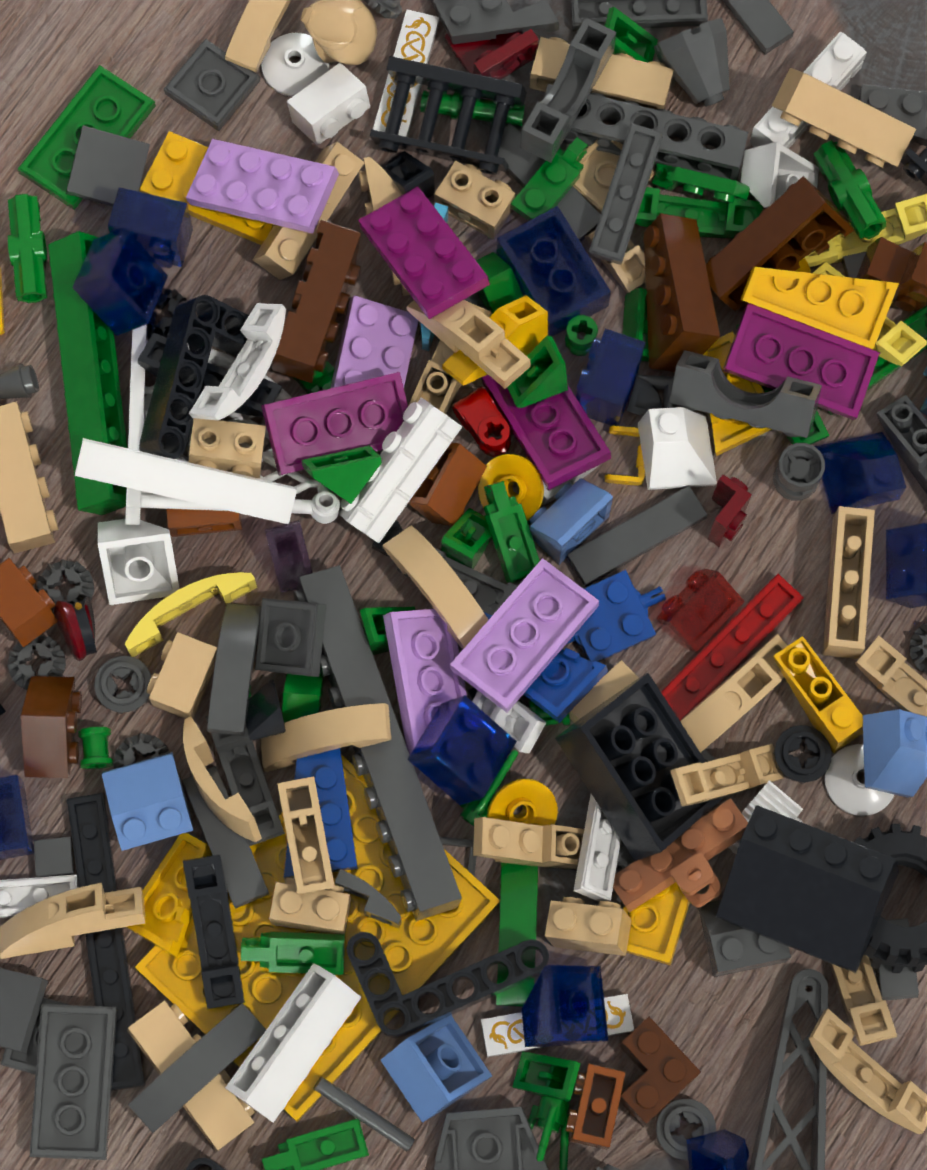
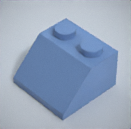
[529,478,613,565]
[863,709,927,798]
[101,752,193,851]
[381,1015,492,1123]

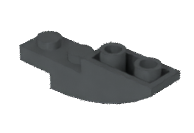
[877,395,927,494]

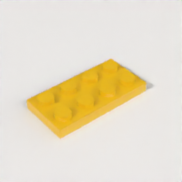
[139,131,274,245]

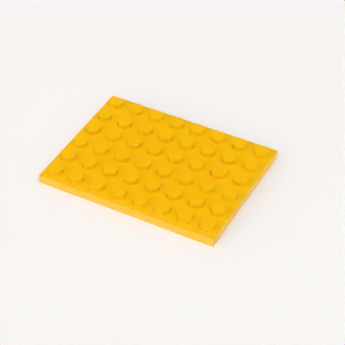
[135,754,500,1122]

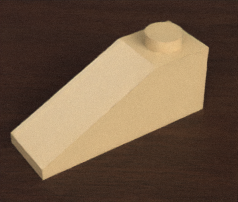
[277,776,335,895]

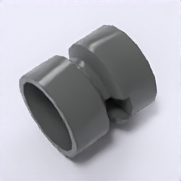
[773,443,825,501]

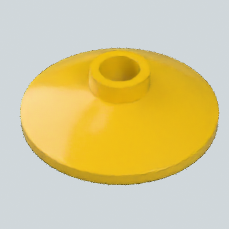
[478,454,544,521]
[487,779,558,826]

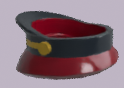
[54,596,97,661]

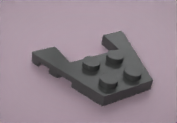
[430,0,559,44]
[434,1107,548,1170]

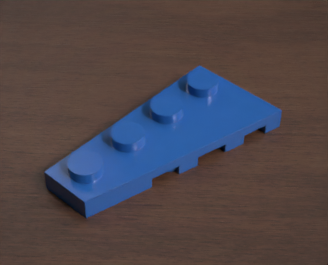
[484,612,608,723]
[284,748,358,880]

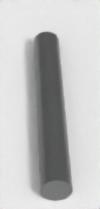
[313,1077,415,1152]

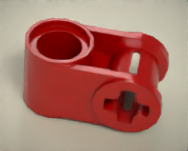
[452,386,511,457]

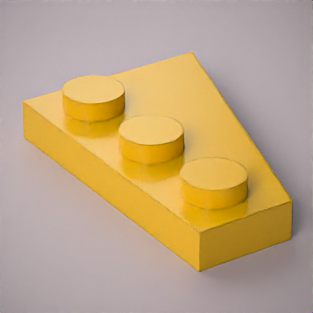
[126,833,212,958]

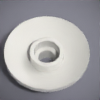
[261,33,329,97]
[824,744,894,816]

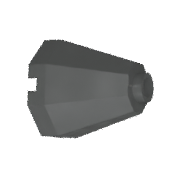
[654,18,730,107]

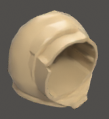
[301,0,377,66]

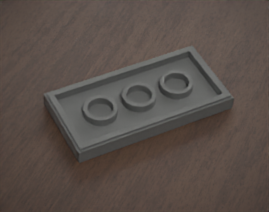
[29,1004,117,1160]

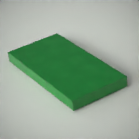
[18,65,156,210]

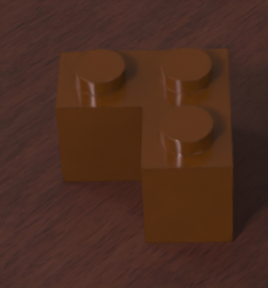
[856,237,927,312]
[20,676,82,778]
[619,1016,701,1127]

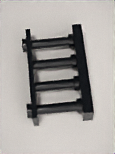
[370,56,527,175]

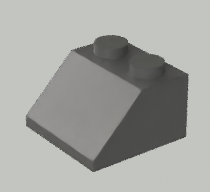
[698,900,791,977]

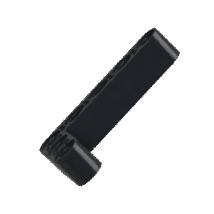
[139,295,249,459]
[347,932,549,1038]

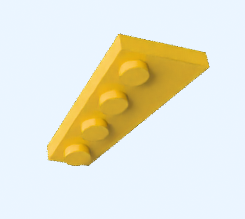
[740,266,899,350]

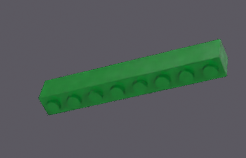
[48,231,127,515]

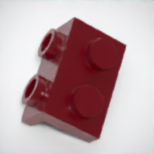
[708,474,752,547]

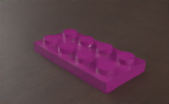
[358,186,490,319]
[723,303,880,420]
[261,372,408,475]
[482,374,611,490]

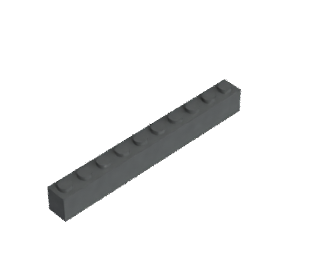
[293,565,462,921]

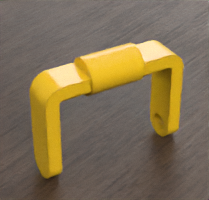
[604,426,645,486]

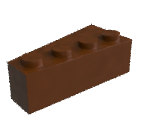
[706,176,855,311]
[272,220,361,383]

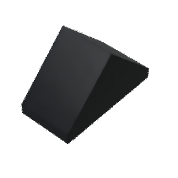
[381,151,435,198]

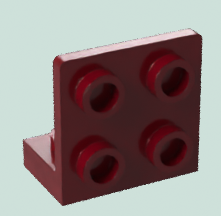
[445,29,539,79]

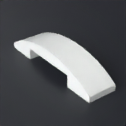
[189,303,286,421]

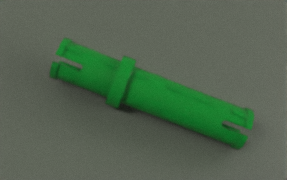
[420,90,525,127]

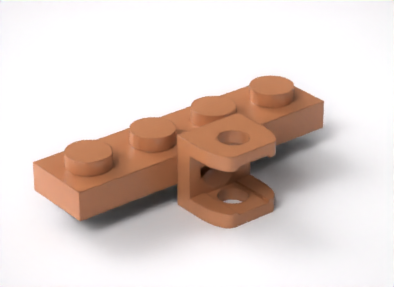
[613,798,748,912]

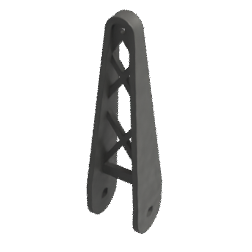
[749,969,828,1170]

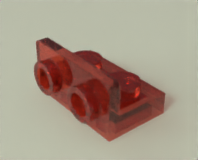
[656,569,745,652]

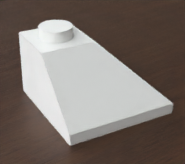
[741,142,819,208]
[638,407,717,490]
[98,519,180,605]

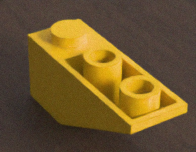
[442,295,548,386]
[773,636,863,753]

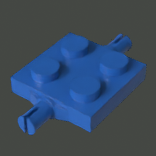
[566,570,666,662]

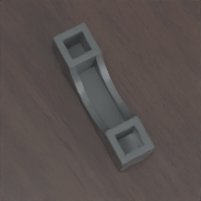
[520,17,617,163]
[669,350,822,438]

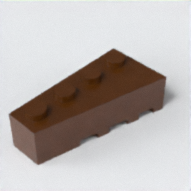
[643,213,720,372]

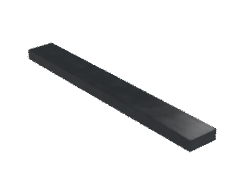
[67,793,146,1091]

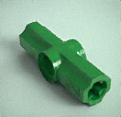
[813,140,886,239]
[8,194,48,303]

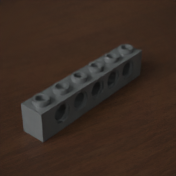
[544,84,749,181]

